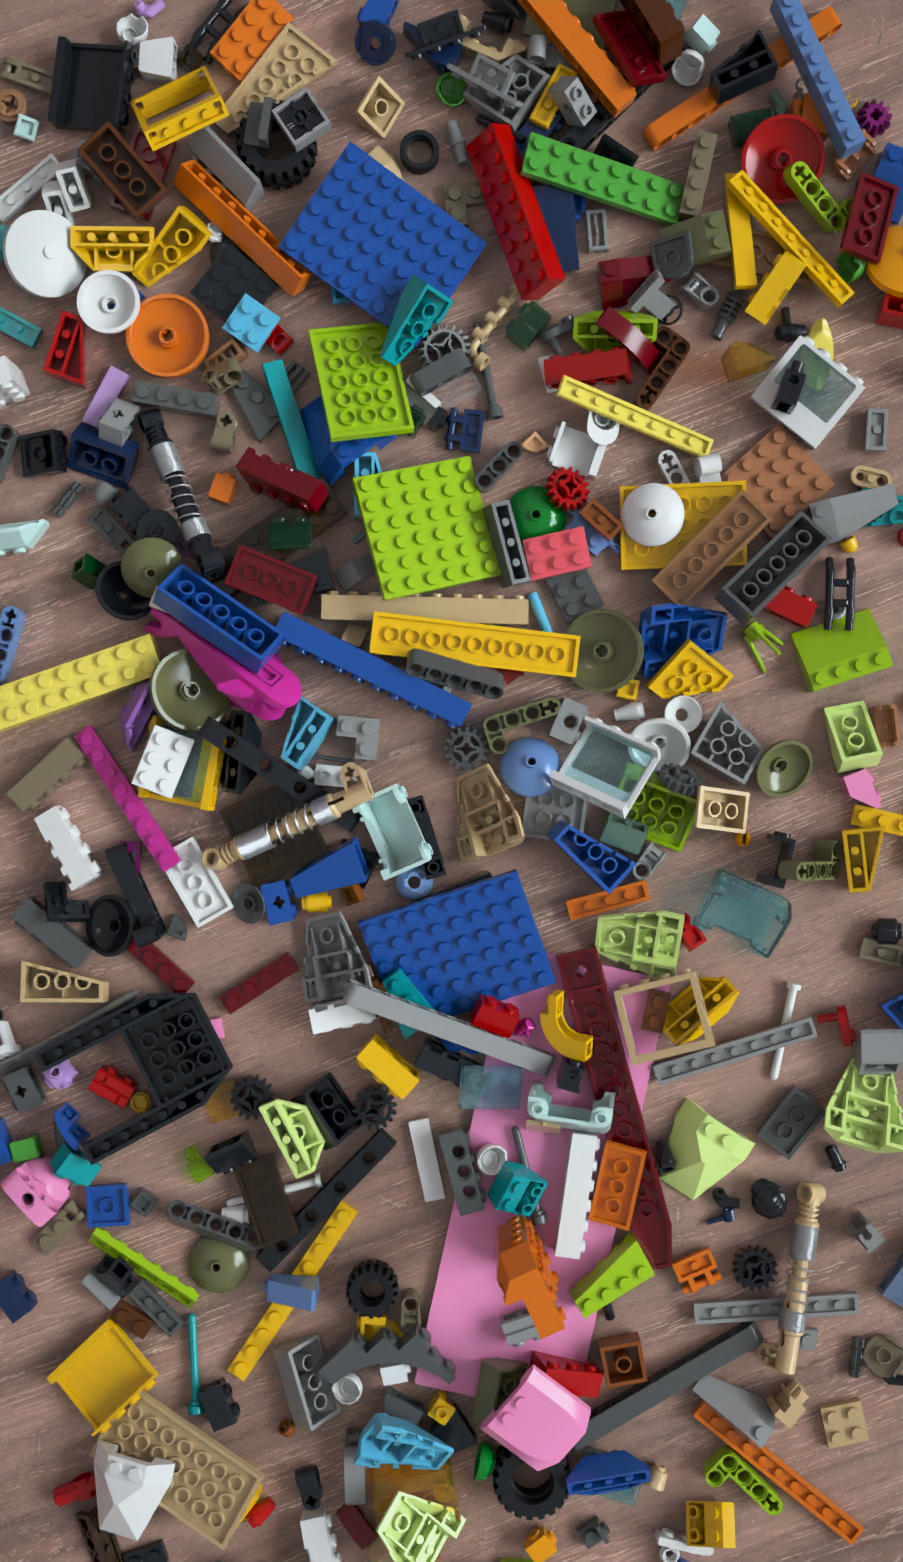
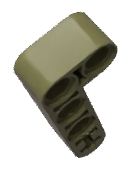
[483,697,561,754]
[778,839,842,881]

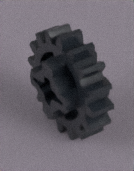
[230,1074,275,1120]
[352,1084,397,1130]
[732,1245,778,1292]

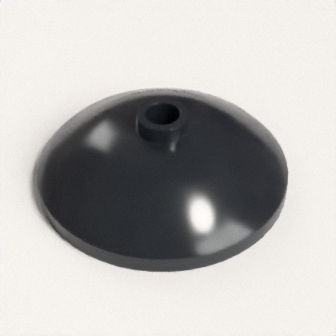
[95,561,152,621]
[86,895,135,957]

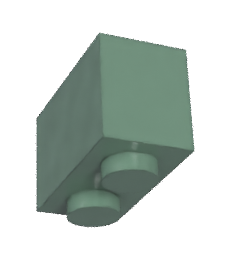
[599,812,649,855]

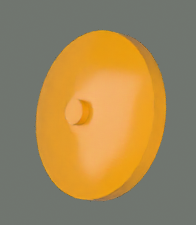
[865,226,903,298]

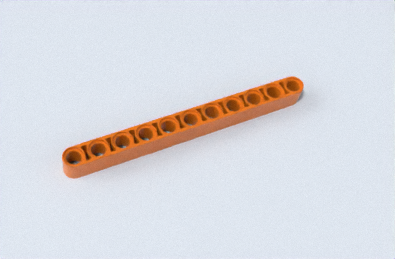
[642,6,843,151]

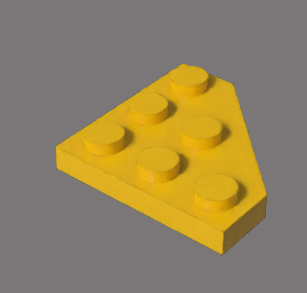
[646,638,734,699]

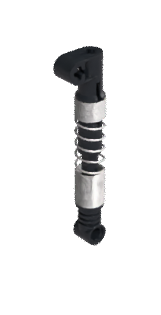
[137,408,225,582]

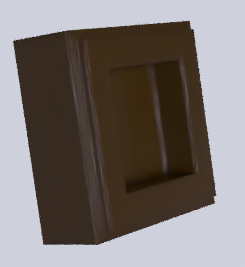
[177,44,205,73]

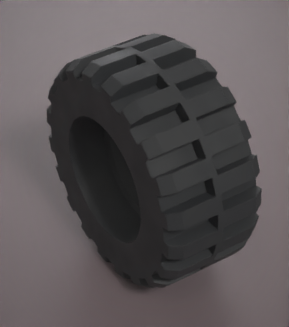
[236,100,318,190]
[493,1446,571,1520]

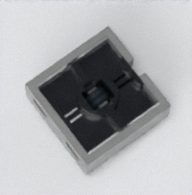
[271,87,332,152]

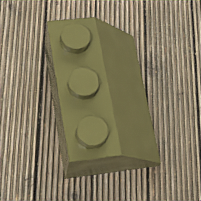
[472,1357,528,1427]

